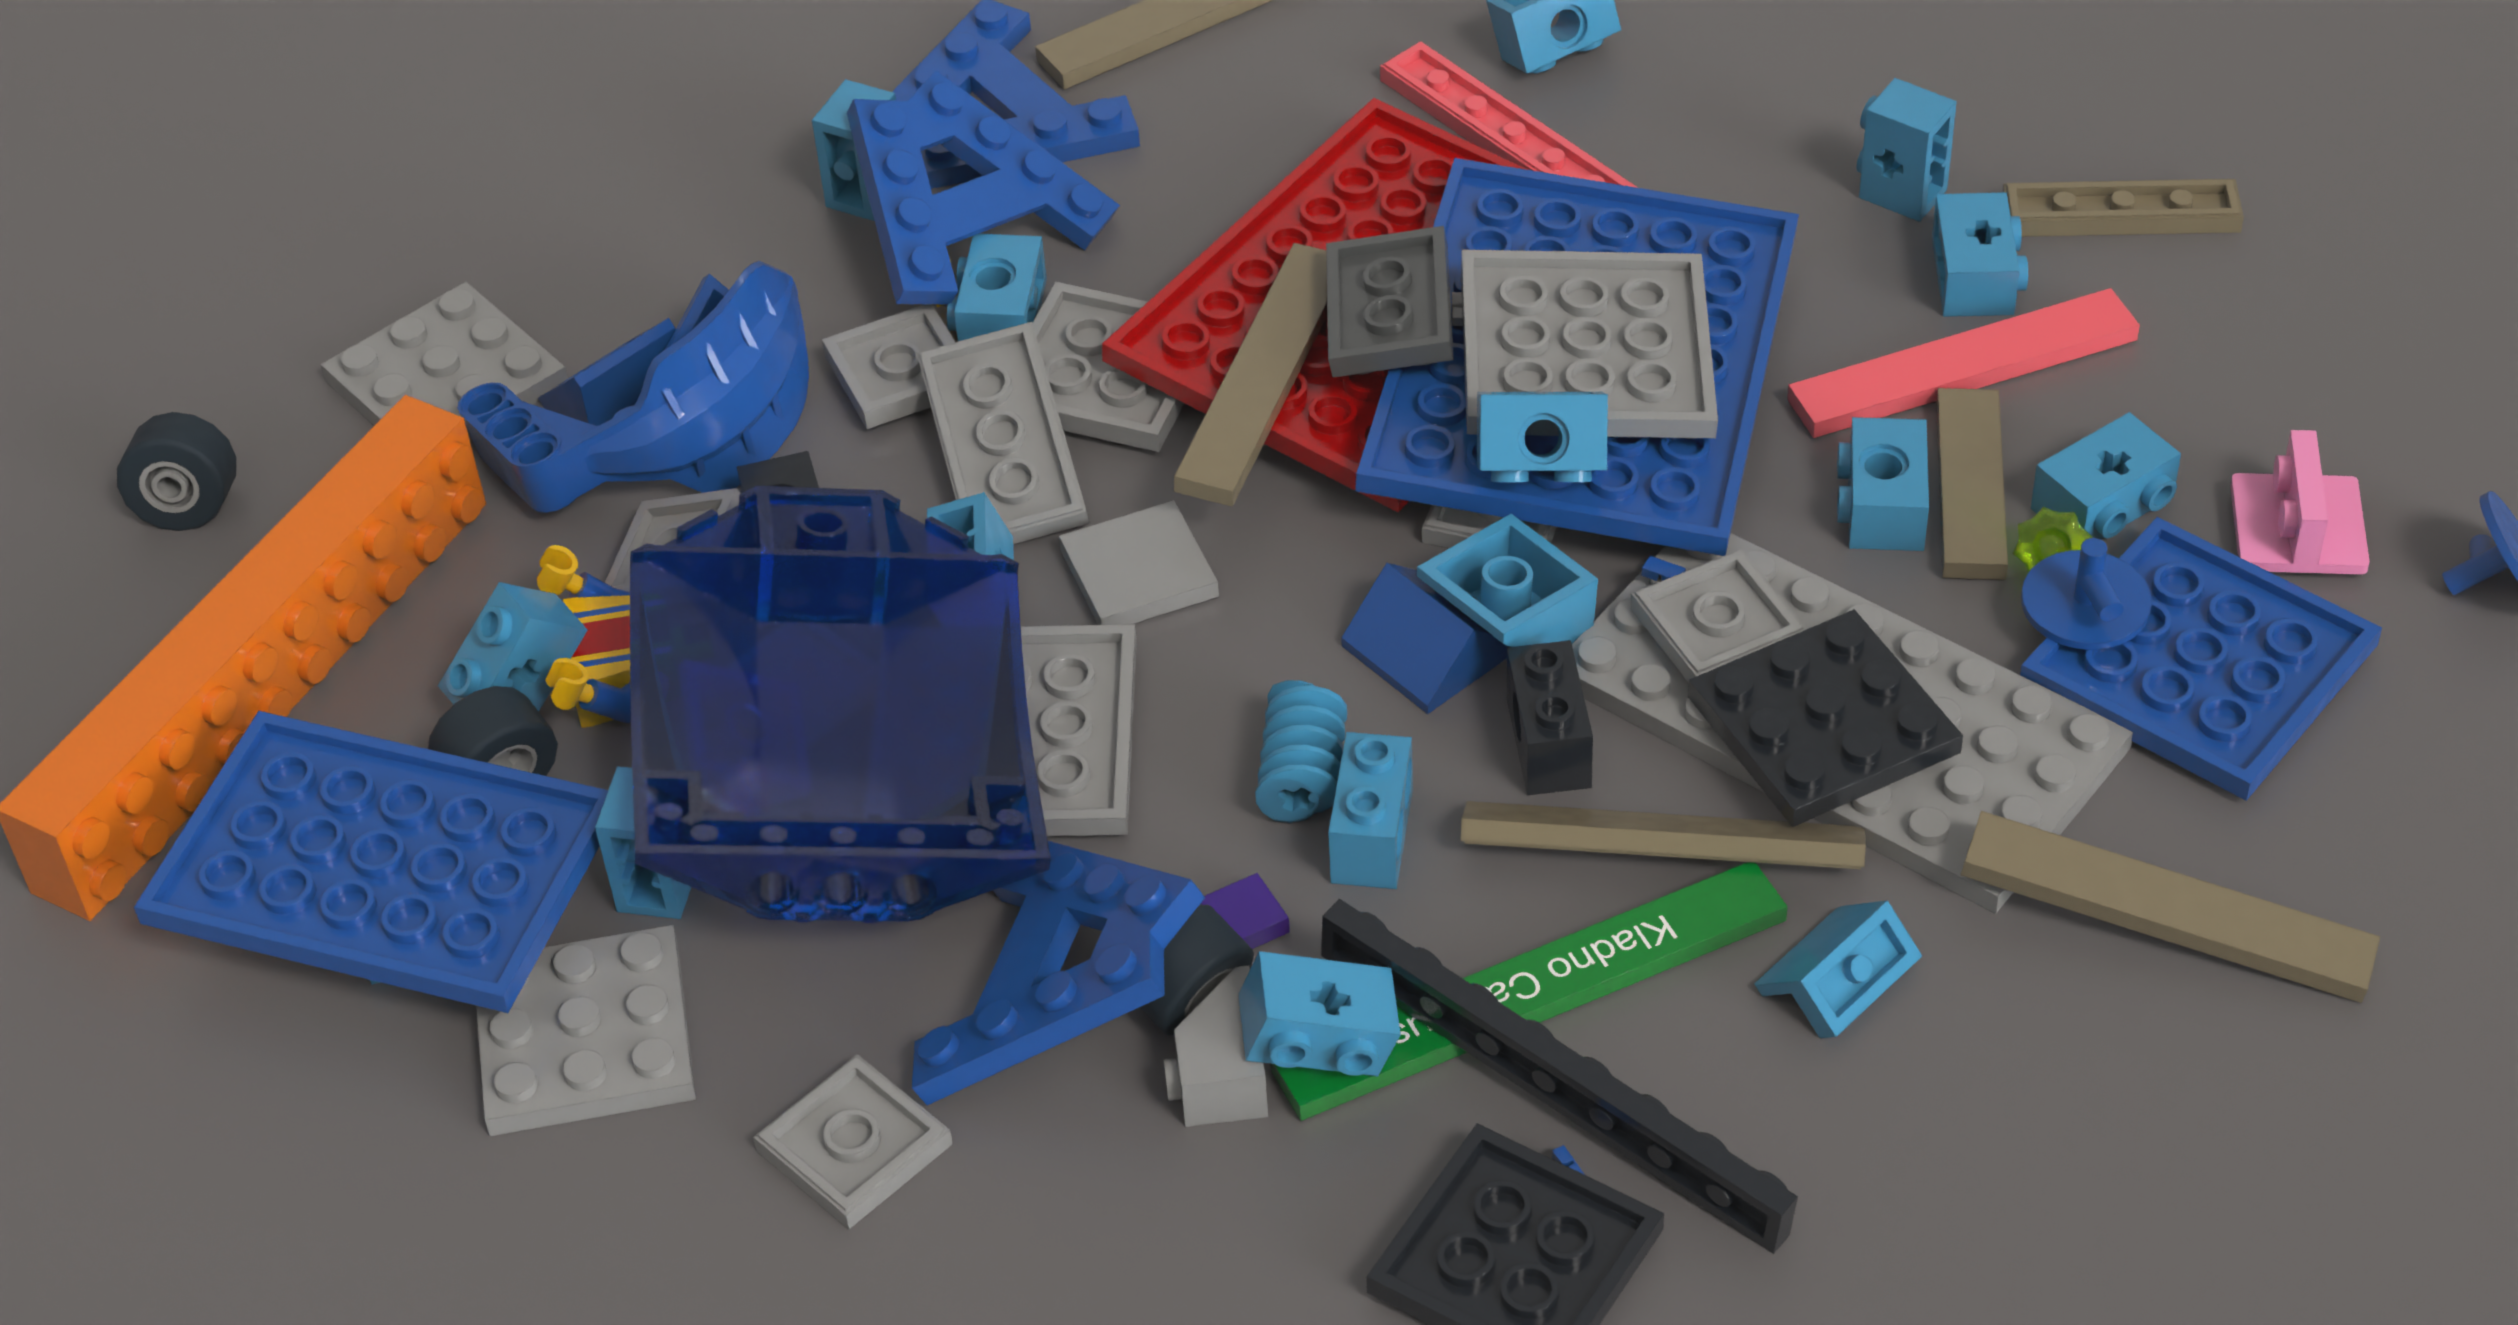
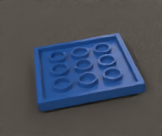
[2020,517,2382,801]

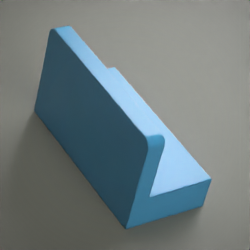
[1754,900,1922,1038]

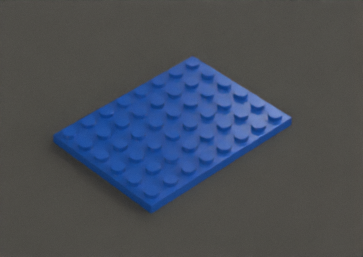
[1356,158,1799,556]

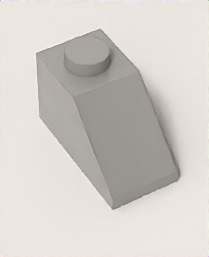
[1163,965,1268,1127]

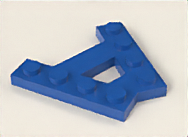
[892,0,1140,189]
[847,70,1120,305]
[912,835,1205,1105]

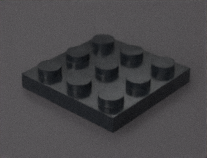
[1688,609,1963,827]
[1366,1123,1664,1325]

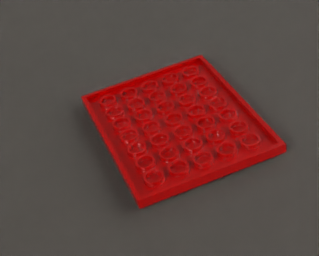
[1102,98,1528,512]

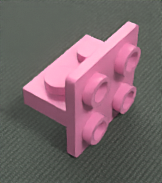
[2230,430,2370,575]

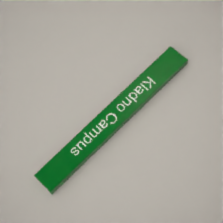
[1270,862,1788,1121]

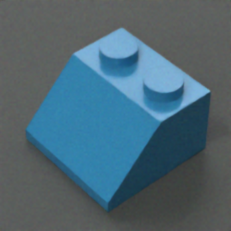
[1417,514,1598,647]

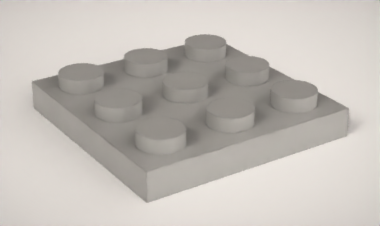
[320,282,568,442]
[1032,282,1185,452]
[476,925,696,1136]

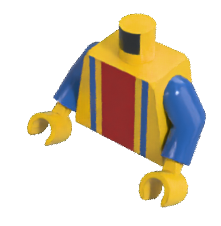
[537,545,714,728]

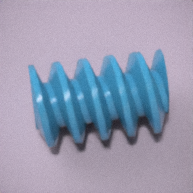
[1255,680,1348,823]

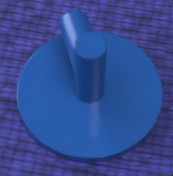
[2442,491,2518,595]
[2021,538,2152,650]

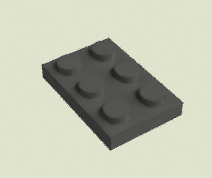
[1326,226,1454,377]

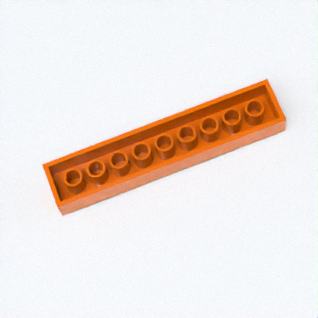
[0,394,486,921]

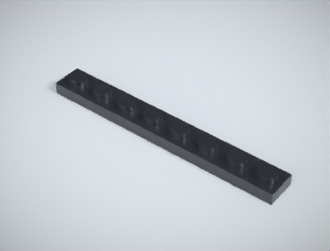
[1321,898,1798,1254]

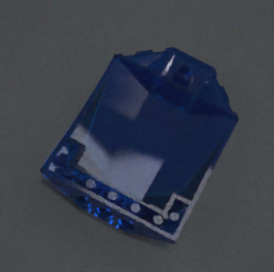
[630,486,1051,923]

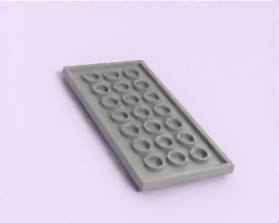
[1572,533,2133,914]

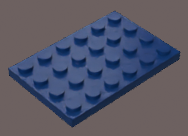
[134,711,608,1013]

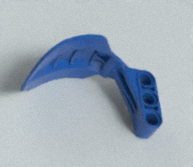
[457,260,809,513]

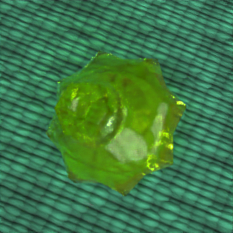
[2013,506,2093,573]

